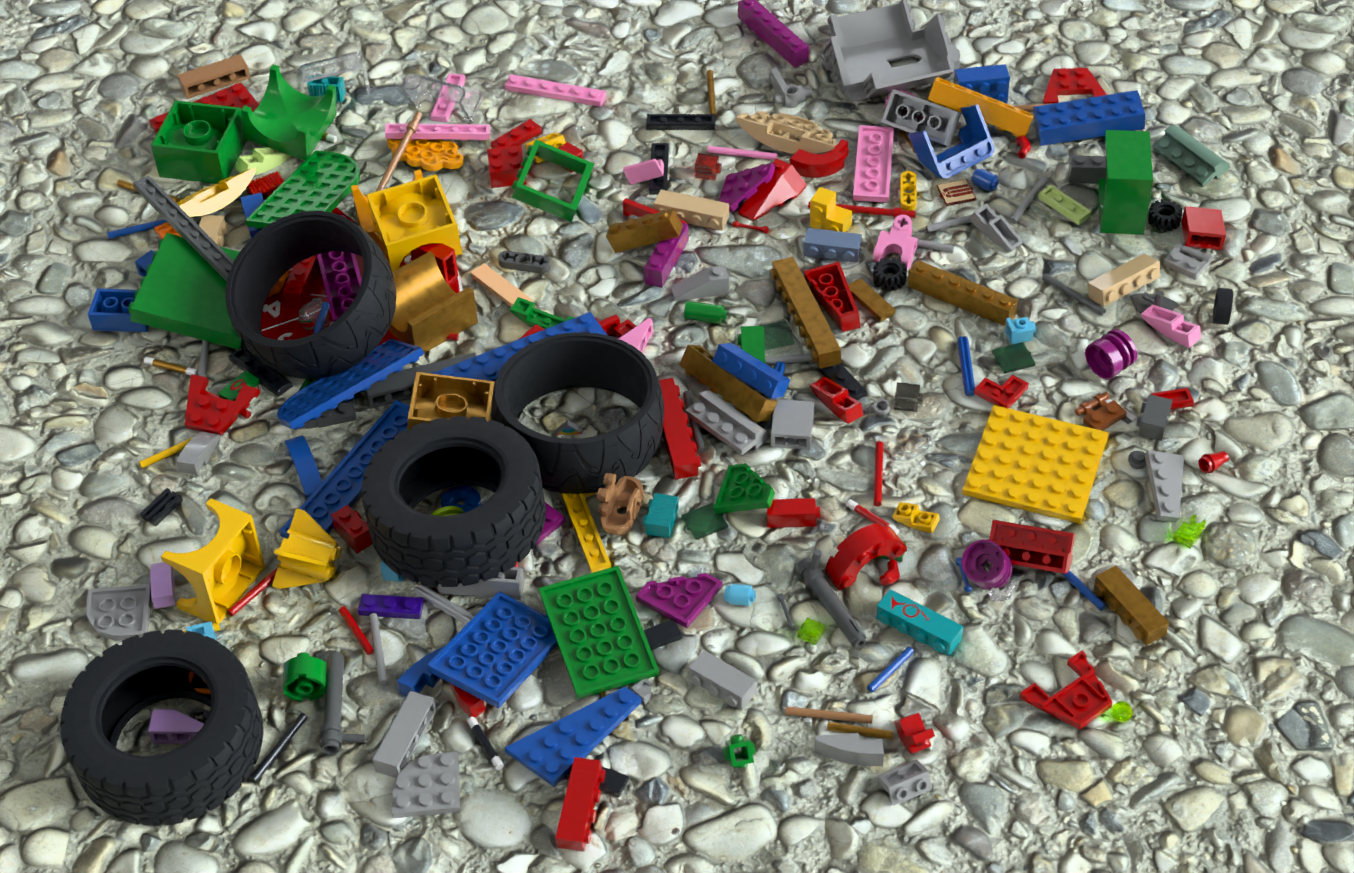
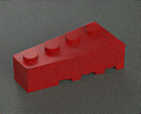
[803,262,861,332]

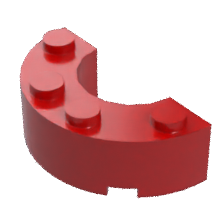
[825,523,907,591]

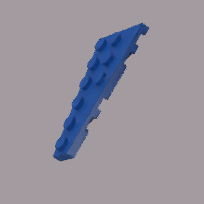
[504,687,642,787]

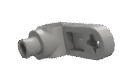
[769,68,812,108]

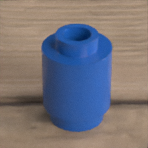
[971,169,999,192]

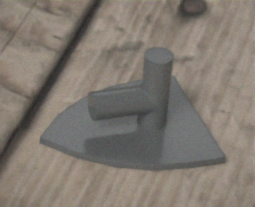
[1131,291,1179,314]

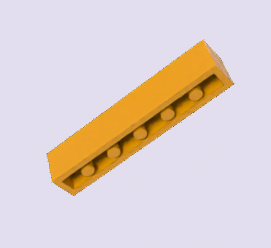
[928,77,1034,137]

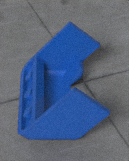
[908,104,995,179]

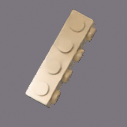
[654,190,729,231]
[1088,254,1160,306]

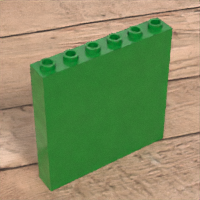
[128,233,243,349]

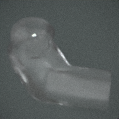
[989,581,1017,602]

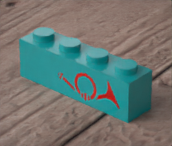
[876,589,963,656]

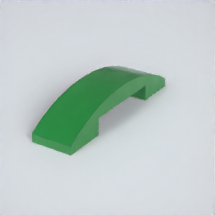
[510,297,574,329]

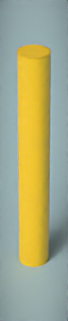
[139,437,193,469]

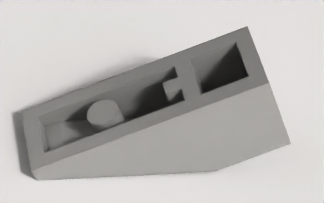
[671,265,729,301]

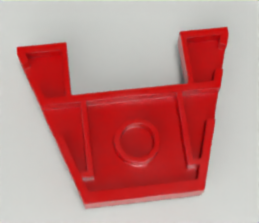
[1043,67,1107,104]
[185,374,261,436]
[1019,650,1113,730]

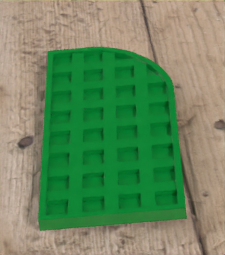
[245,150,360,229]

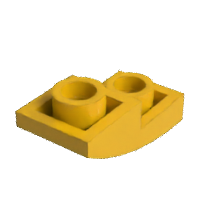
[892,502,940,533]

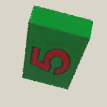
[218,370,260,401]

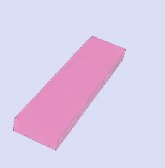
[430,73,465,123]

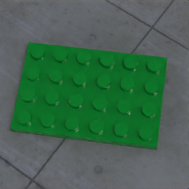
[538,566,659,699]

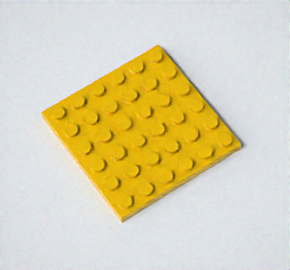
[962,405,1109,524]

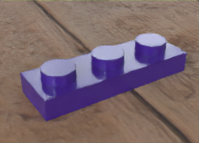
[358,594,424,619]

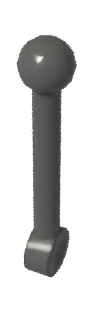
[778,593,796,629]

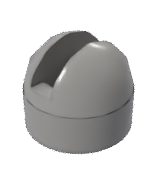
[874,399,890,416]

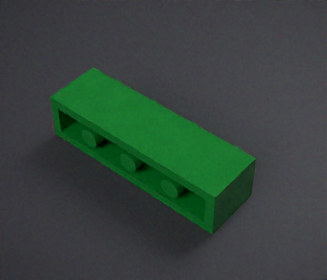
[737,326,765,364]

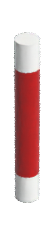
[846,499,899,534]

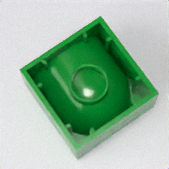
[151,100,247,184]
[1098,130,1153,235]

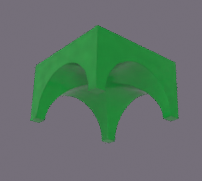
[241,64,336,160]

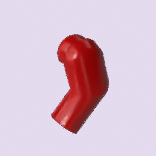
[1016,135,1031,159]

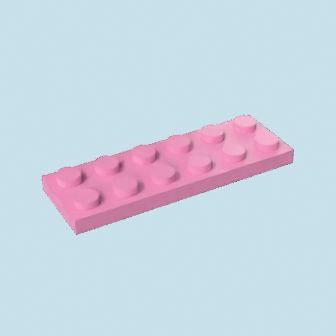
[853,125,894,202]

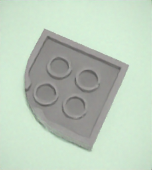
[86,584,151,641]
[392,751,461,818]

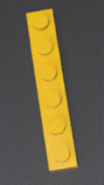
[560,493,611,573]

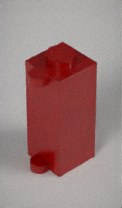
[767,498,820,528]

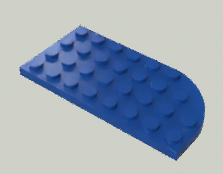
[277,339,424,430]

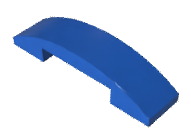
[284,435,322,498]

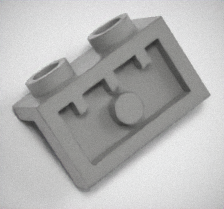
[877,759,932,805]

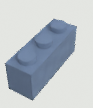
[804,228,862,262]

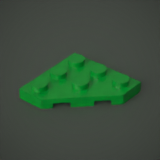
[713,463,775,514]

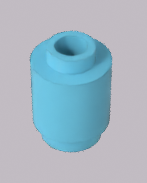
[724,584,756,606]

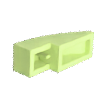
[236,147,291,176]

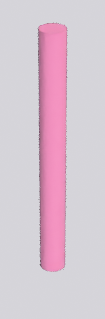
[708,146,777,160]

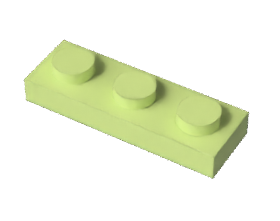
[1038,185,1092,225]

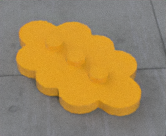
[387,139,463,171]

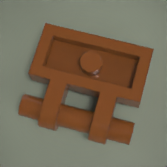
[1074,392,1127,431]

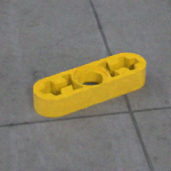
[900,171,917,211]

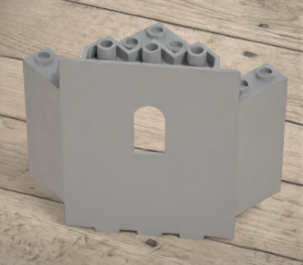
[820,0,960,102]

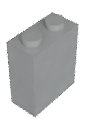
[771,399,814,450]

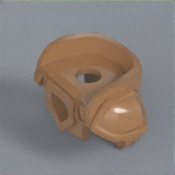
[597,473,644,535]

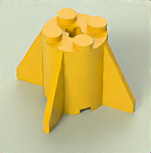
[272,508,342,589]

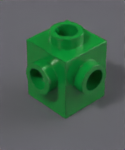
[722,734,756,768]

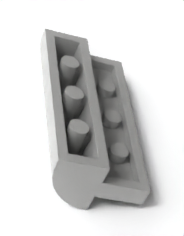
[686,391,769,455]

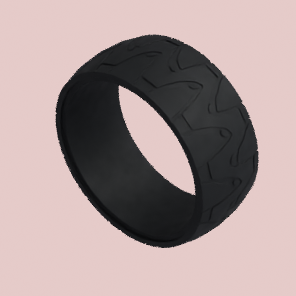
[225,211,397,379]
[492,332,664,494]

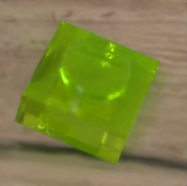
[797,617,826,645]

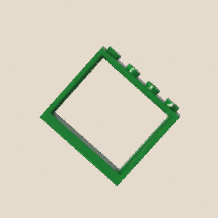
[512,140,594,222]

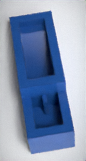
[397,646,445,697]

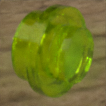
[1110,701,1133,722]

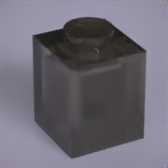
[894,382,923,412]

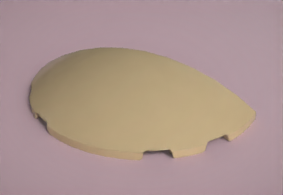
[735,111,836,154]

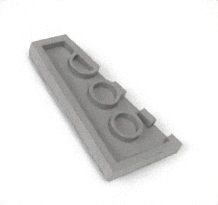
[1144,450,1184,523]

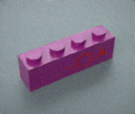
[644,223,689,288]

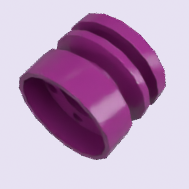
[1085,329,1138,380]
[961,540,1012,590]

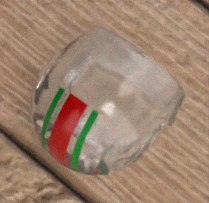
[298,297,331,332]

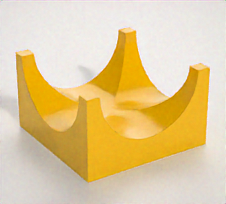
[367,174,463,272]
[161,498,266,624]

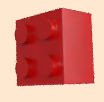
[487,145,526,188]

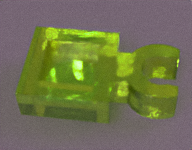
[1173,514,1206,549]

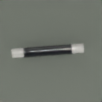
[467,717,504,770]

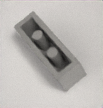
[689,650,757,710]

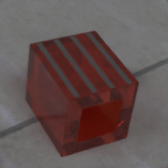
[695,153,722,181]

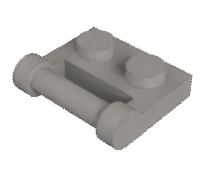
[1163,241,1213,280]

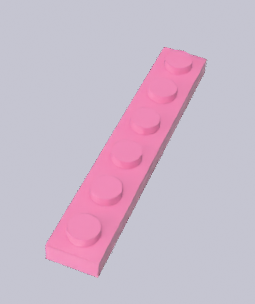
[505,74,606,107]
[385,123,490,141]

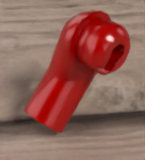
[879,560,900,586]

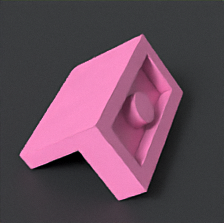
[623,159,664,185]

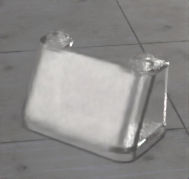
[400,73,483,122]

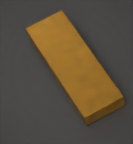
[848,278,896,322]

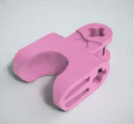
[873,215,918,269]

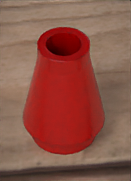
[1198,451,1229,473]

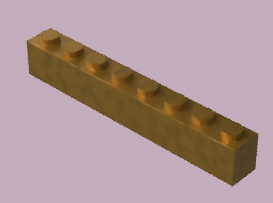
[770,257,841,369]

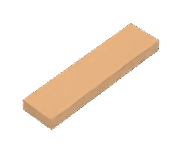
[471,263,533,307]

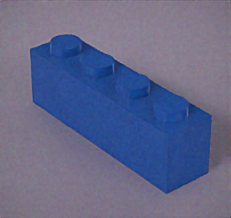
[712,343,790,399]

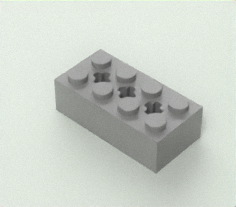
[881,89,961,146]

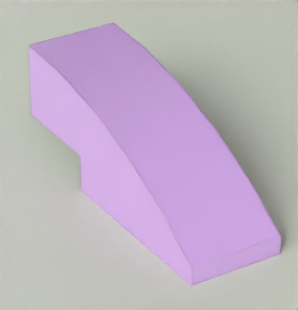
[150,562,176,609]

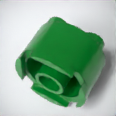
[282,652,327,701]

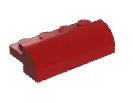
[987,520,1075,574]

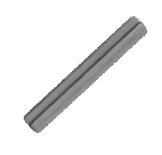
[414,584,475,624]

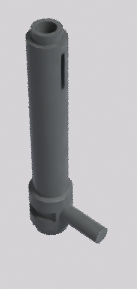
[797,549,866,648]
[320,651,365,755]

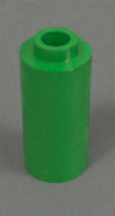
[684,301,727,324]

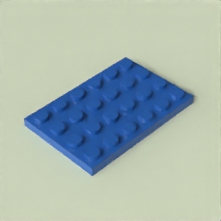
[427,591,557,709]

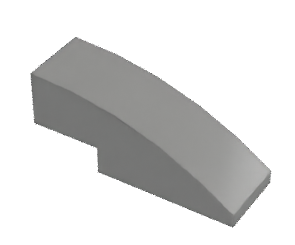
[969,203,1024,252]
[176,432,220,475]
[814,733,884,766]

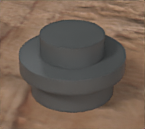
[1128,451,1146,469]

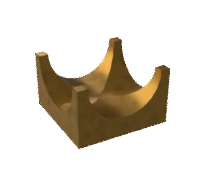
[407,372,495,431]

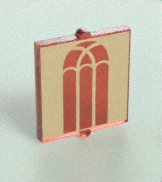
[937,179,976,206]

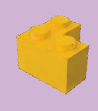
[810,187,852,232]

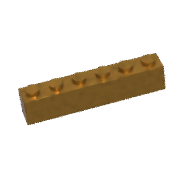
[908,260,1018,326]
[679,345,778,423]

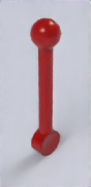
[732,221,769,233]

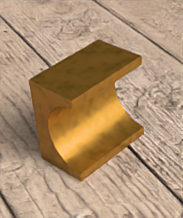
[388,251,478,353]

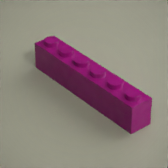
[738,0,809,68]

